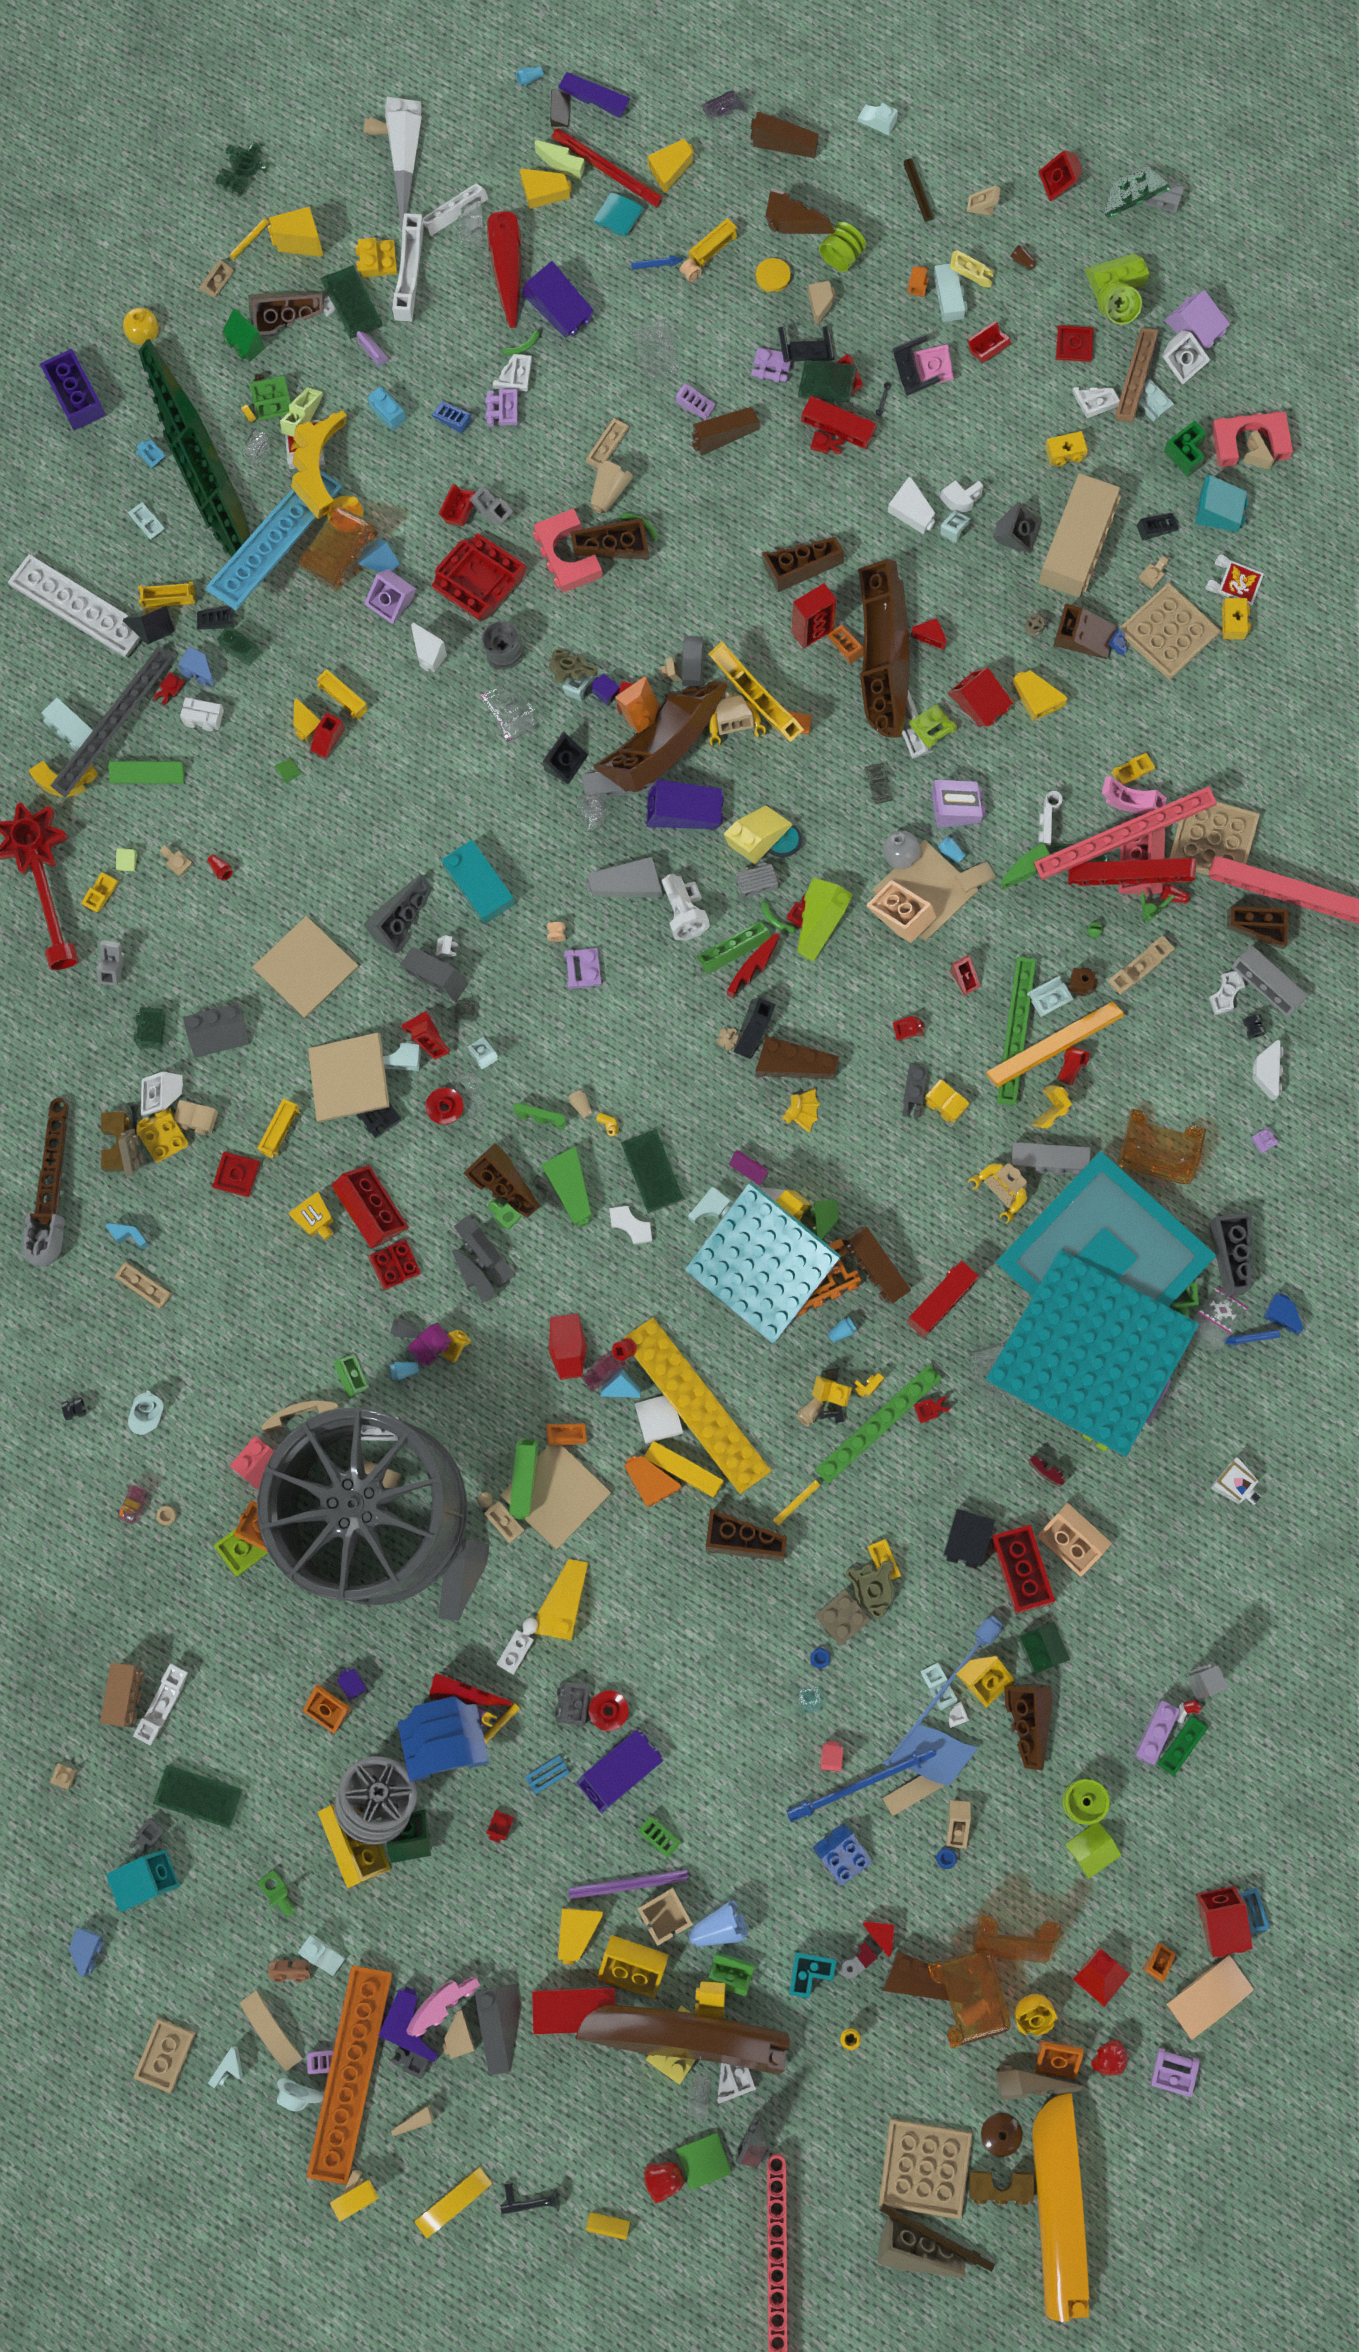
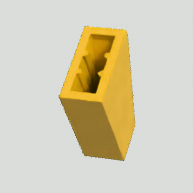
[647,138,694,193]
[519,169,572,209]
[1012,670,1068,721]
[558,1908,603,1965]

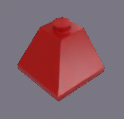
[1038,150,1082,201]
[1072,1947,1130,2007]

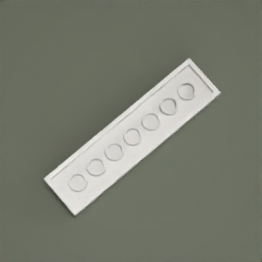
[8,554,141,658]

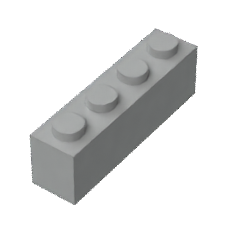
[582,771,658,801]
[1231,945,1308,1018]
[1010,1142,1090,1176]
[1186,1663,1229,1699]

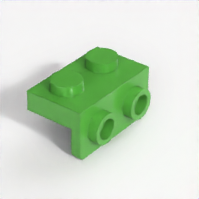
[707,1952,755,1997]

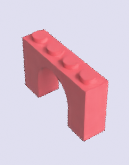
[1211,411,1293,467]
[532,508,603,593]

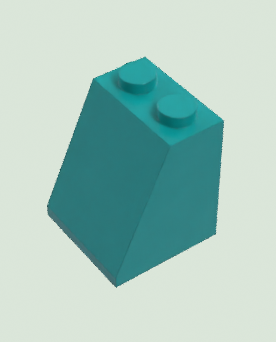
[1195,475,1249,532]
[106,1849,180,1913]

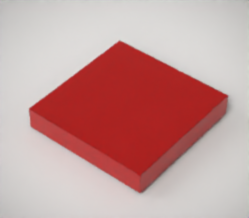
[1056,325,1094,362]
[212,1151,260,1198]

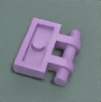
[751,347,791,383]
[485,389,518,427]

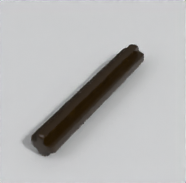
[904,158,934,222]

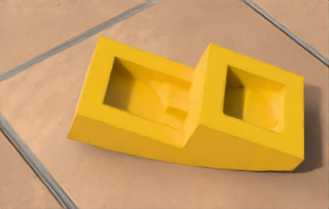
[1111,753,1155,785]
[81,872,119,913]
[330,2179,379,2222]

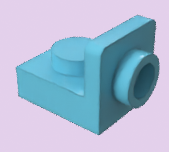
[135,439,166,468]

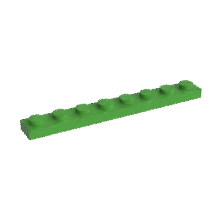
[996,957,1036,1106]
[815,1365,942,1484]

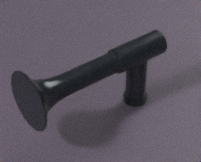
[819,1368,844,1423]
[500,2183,560,2214]

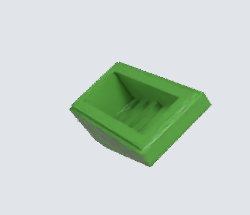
[638,1816,681,1858]

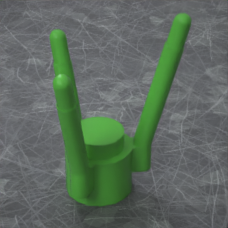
[1141,891,1174,923]

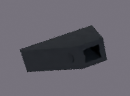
[733,997,776,1059]

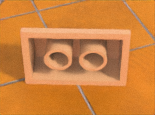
[1037,1503,1112,1577]

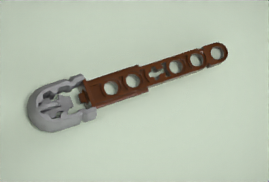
[22,1098,69,1266]

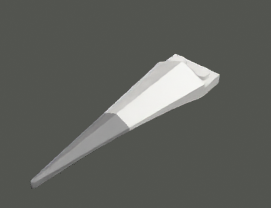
[385,97,422,230]

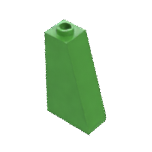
[541,1146,592,1227]
[509,1438,540,1519]

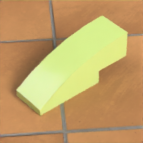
[535,140,585,180]
[280,387,323,437]

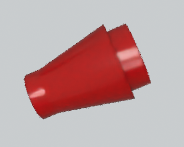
[207,854,233,881]
[1160,884,1190,904]

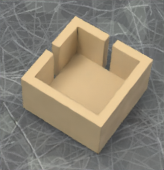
[637,1888,693,1946]

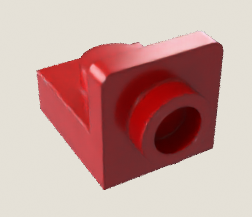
[892,1016,925,1041]
[486,1810,514,1843]

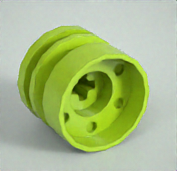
[819,222,866,272]
[1097,280,1142,325]

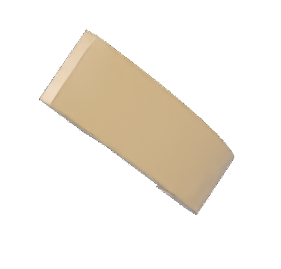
[1107,935,1175,995]
[261,1401,340,1432]
[240,1990,303,2071]

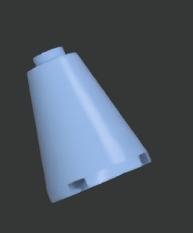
[688,1900,748,1947]

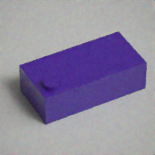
[40,349,106,430]

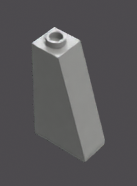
[585,857,662,898]

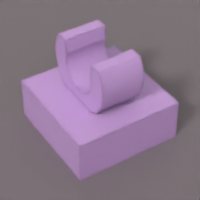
[1251,1127,1278,1154]

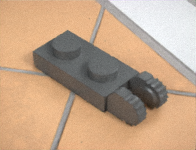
[902,1064,928,1119]

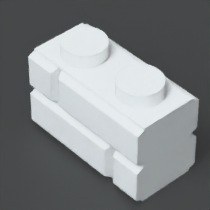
[180,697,224,731]

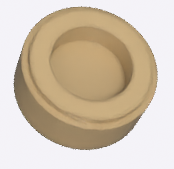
[156,1506,177,1526]

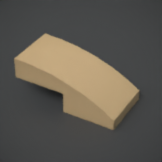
[956,862,997,893]

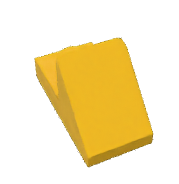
[812,1376,852,1407]

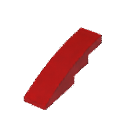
[727,933,779,999]

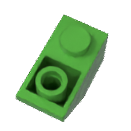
[810,1200,839,1241]

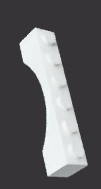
[392,213,424,322]

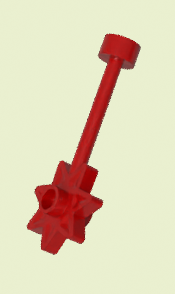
[0,802,79,970]

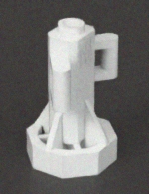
[662,874,710,941]

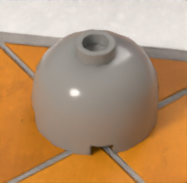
[883,831,921,869]

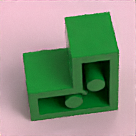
[1164,420,1207,477]

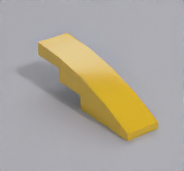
[644,1441,724,1498]

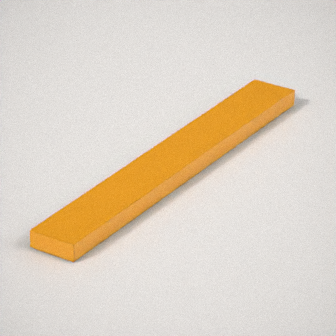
[986,1001,1124,1088]

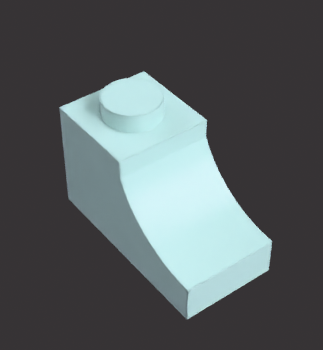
[858,103,898,135]
[383,1041,421,1071]
[688,1186,731,1224]
[298,1935,345,1976]

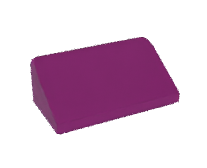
[729,1150,768,1185]

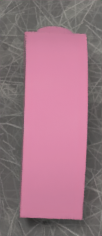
[1102,776,1167,815]

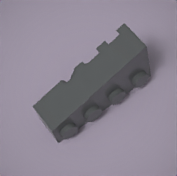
[1209,1212,1252,1297]

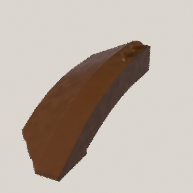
[593,681,728,792]

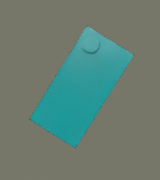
[441,840,515,925]

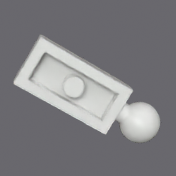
[496,1618,538,1675]

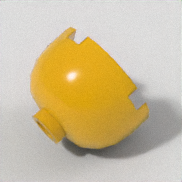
[123,308,159,345]
[1014,1994,1057,2036]

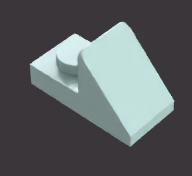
[941,510,971,543]
[563,676,593,701]
[467,1037,498,1069]
[208,2046,243,2088]

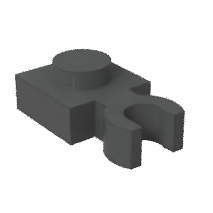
[129,1818,166,1856]
[391,2048,430,2079]

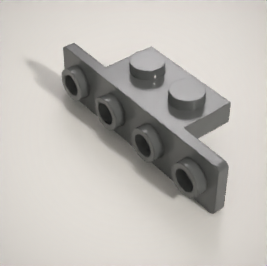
[454,1215,515,1286]

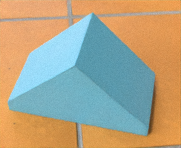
[601,1369,641,1398]

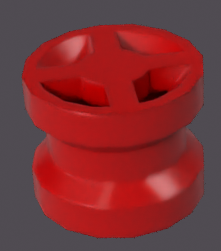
[612,1338,637,1361]

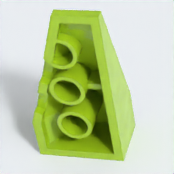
[797,878,853,962]

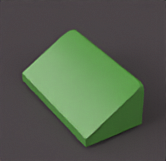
[334,1354,370,1398]

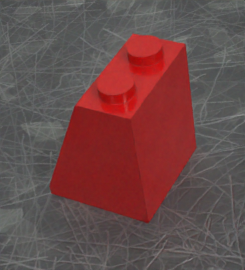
[947,667,1013,727]
[1195,1886,1253,1957]

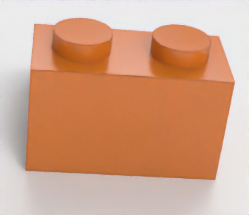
[615,677,660,733]

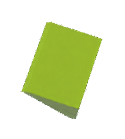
[1064,1822,1121,1879]

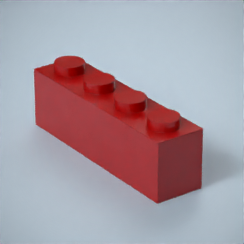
[801,396,876,450]

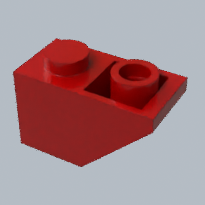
[310,712,345,759]

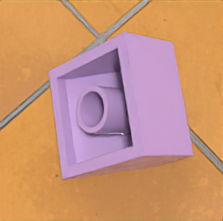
[364,569,417,624]

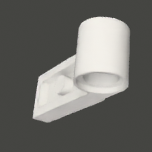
[1038,791,1062,849]

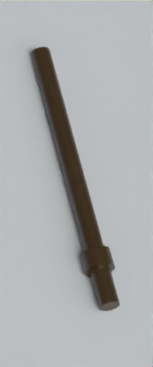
[879,2203,995,2272]

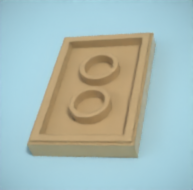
[133,2018,196,2094]

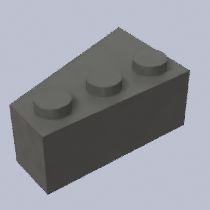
[400,947,468,1003]

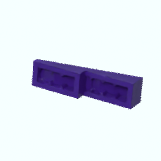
[558,72,630,118]

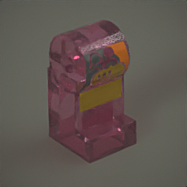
[118,1484,150,1525]

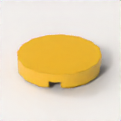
[755,258,791,292]

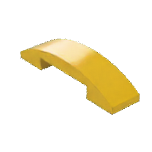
[414,2167,492,2239]

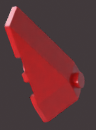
[429,1673,513,1706]

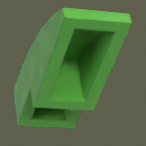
[1000,843,1050,890]

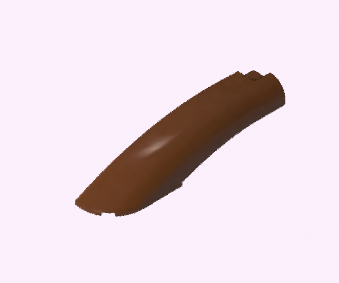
[858,559,909,738]

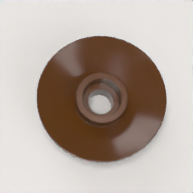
[981,2113,1022,2157]

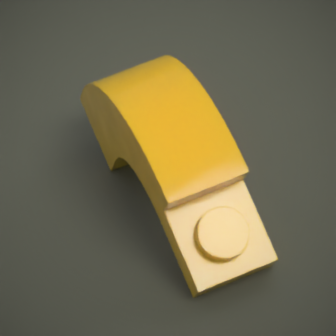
[28,760,98,797]

